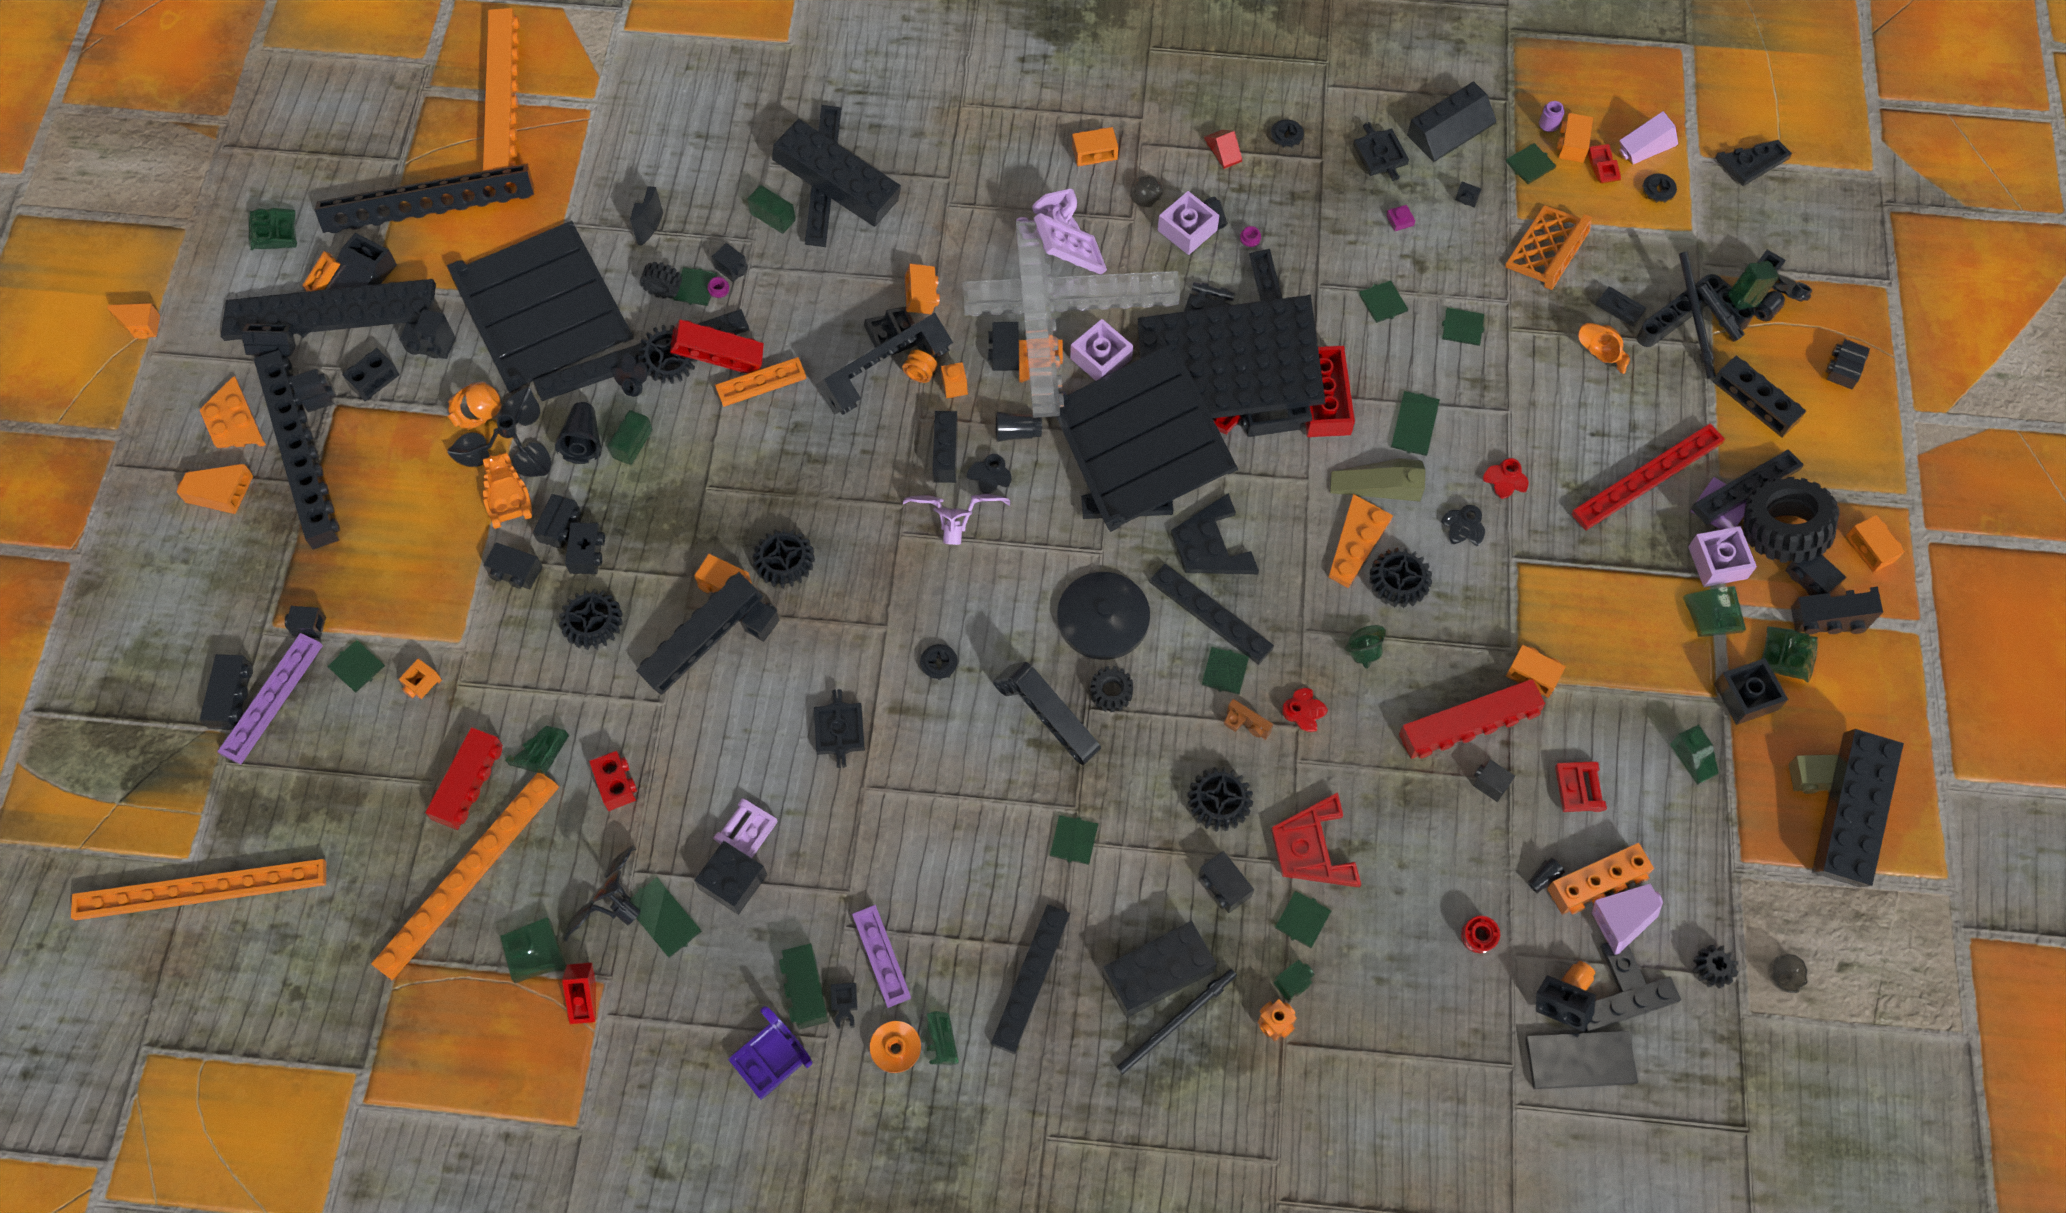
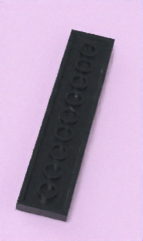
[220,279,436,341]

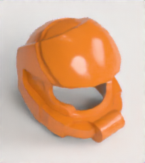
[447,381,502,430]

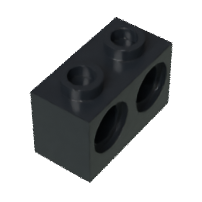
[342,348,399,402]
[1536,975,1596,1032]

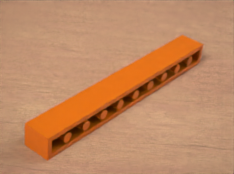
[483,8,520,183]

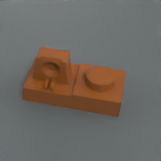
[1224,699,1273,740]

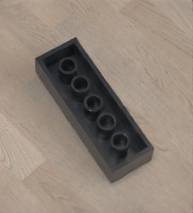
[772,118,901,227]
[1812,729,1904,887]

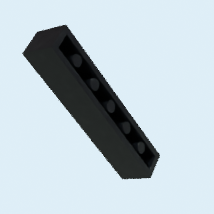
[636,572,763,695]

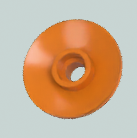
[870,1021,921,1073]

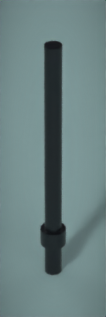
[1679,252,1716,379]
[1116,968,1237,1075]

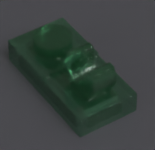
[927,1011,959,1066]

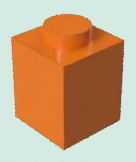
[941,362,968,399]

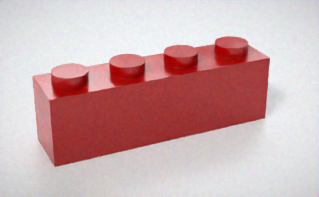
[670,319,764,374]
[425,727,503,830]

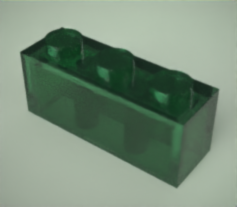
[779,943,829,1029]

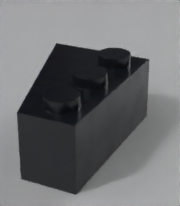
[1791,586,1883,635]

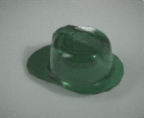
[1345,625,1386,669]

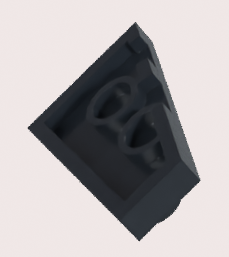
[1715,140,1792,186]

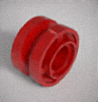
[1461,916,1500,953]

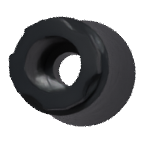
[995,411,1042,442]

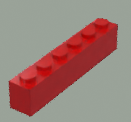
[1399,679,1546,759]

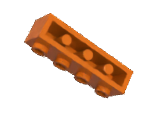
[1547,843,1654,915]

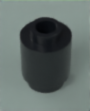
[1754,291,1785,322]

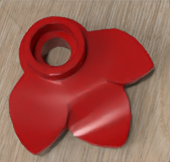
[1483,458,1529,499]
[1282,688,1328,732]

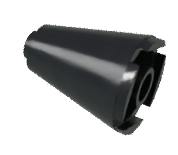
[555,402,601,464]

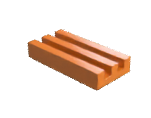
[302,251,340,291]

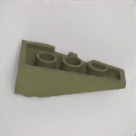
[1330,458,1425,502]

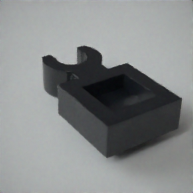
[831,983,858,1029]

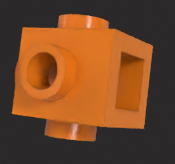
[1257,999,1297,1041]

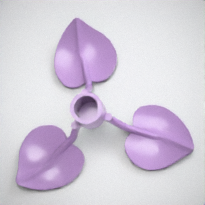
[903,494,1010,545]

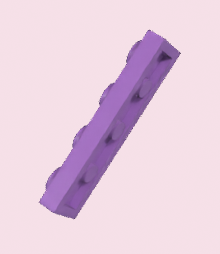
[852,905,911,1008]

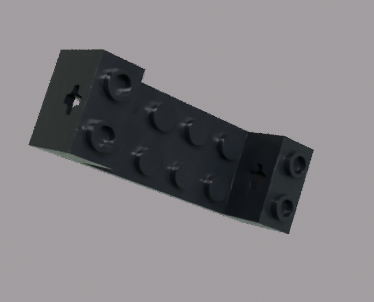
[816,313,953,415]

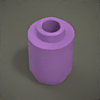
[1539,101,1564,132]

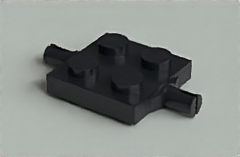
[1353,122,1409,181]
[814,689,865,768]

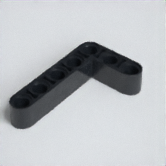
[1637,274,1755,347]
[993,662,1101,765]

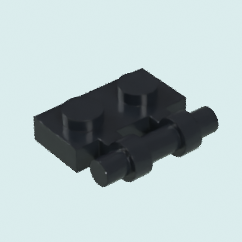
[1184,282,1235,312]

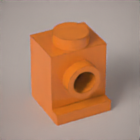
[398,659,442,699]

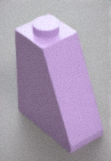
[1619,111,1678,164]
[1592,883,1663,955]

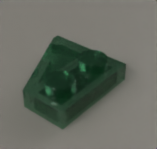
[505,725,569,775]

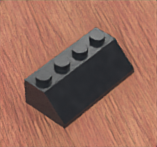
[1407,81,1496,162]

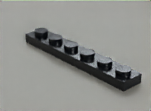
[1691,449,1804,525]
[1150,564,1274,665]
[991,904,1070,1054]

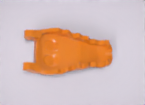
[483,452,532,529]

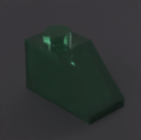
[1670,724,1719,785]

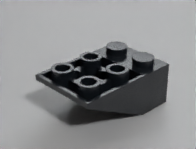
[325,233,397,290]

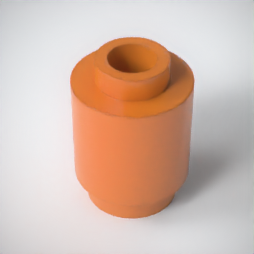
[1561,961,1595,990]

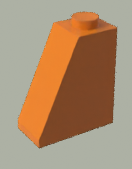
[177,464,253,514]

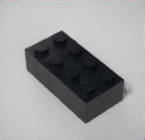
[1102,920,1217,1018]

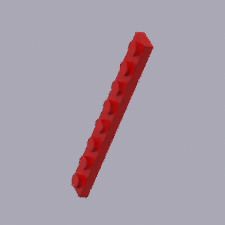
[1571,423,1725,531]

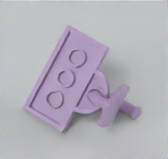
[1016,189,1107,275]

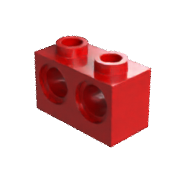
[589,751,637,811]

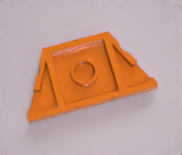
[199,376,266,448]

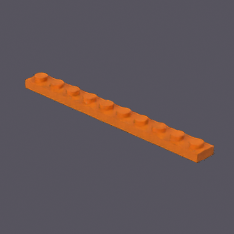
[371,771,559,981]
[71,859,326,921]

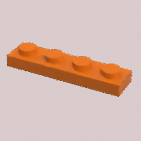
[715,357,806,407]

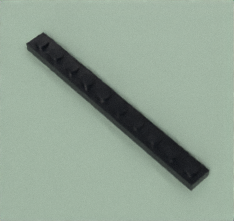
[1249,249,1312,425]
[534,309,749,401]

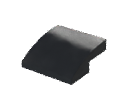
[630,186,663,246]
[864,306,916,358]

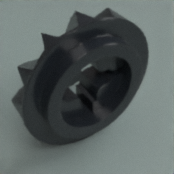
[1271,119,1304,149]
[1642,173,1677,203]
[920,644,958,680]

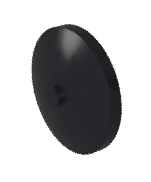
[1057,572,1150,660]

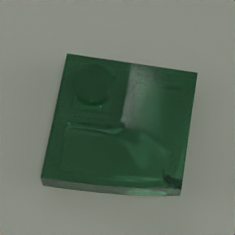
[1683,586,1746,637]
[500,917,566,984]

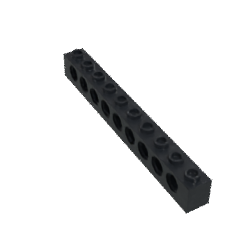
[315,163,534,233]
[254,350,341,550]

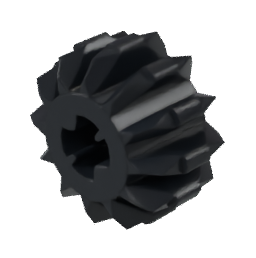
[1693,944,1739,989]

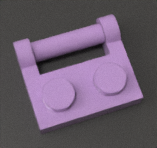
[713,798,778,858]

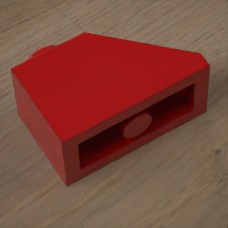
[562,962,596,1024]

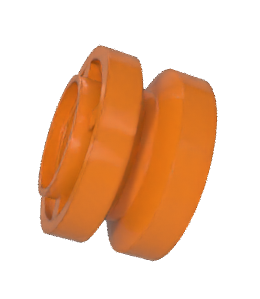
[902,350,938,383]

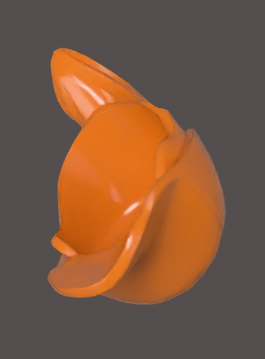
[1578,323,1630,374]

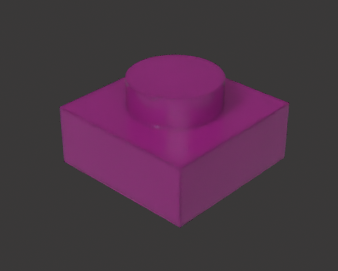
[1386,205,1415,231]

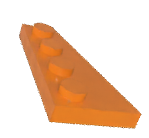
[1328,494,1393,588]

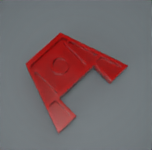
[1271,792,1361,888]

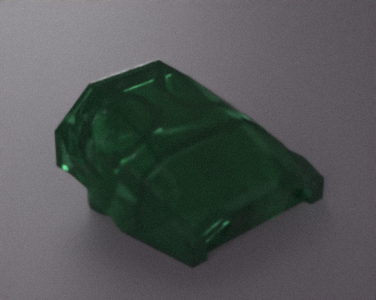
[249,208,297,250]
[1761,626,1818,682]

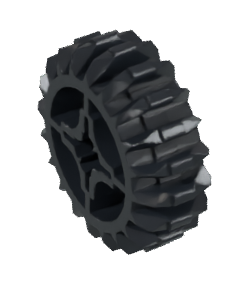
[638,325,698,384]
[752,528,815,589]
[1369,547,1432,608]
[559,588,623,650]
[1187,766,1253,832]

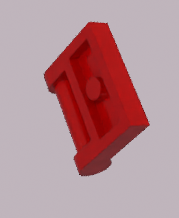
[1555,762,1607,812]

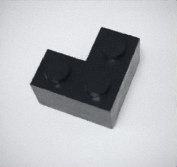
[399,310,456,359]

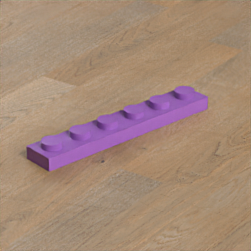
[218,633,323,765]

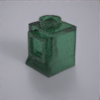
[1273,960,1315,1003]

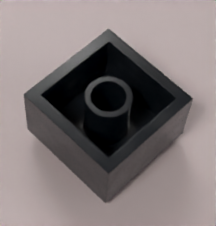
[1714,658,1789,725]
[694,841,767,915]

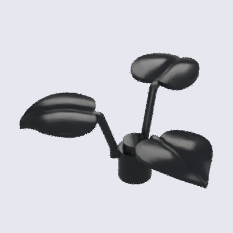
[447,387,551,477]
[564,845,641,942]

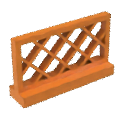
[1505,205,1592,290]

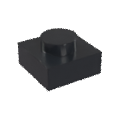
[1455,181,1482,208]

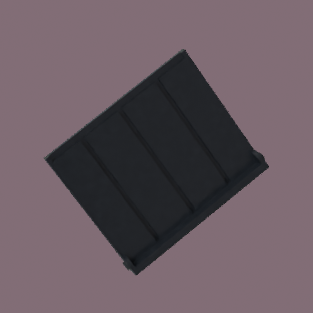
[447,220,634,393]
[1047,343,1239,532]

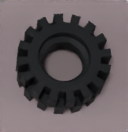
[640,262,682,299]
[1090,666,1133,712]

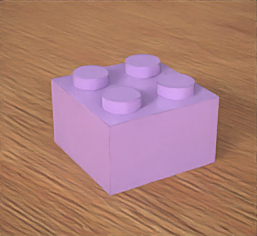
[1158,191,1219,255]
[1070,319,1133,381]
[1688,526,1757,587]

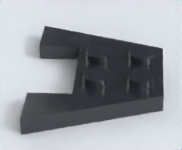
[1171,493,1259,575]

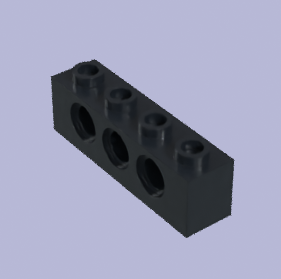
[1713,355,1806,438]

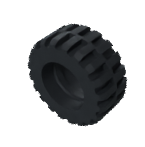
[1743,477,1839,563]

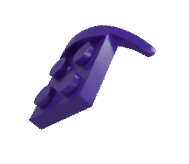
[728,1006,813,1100]

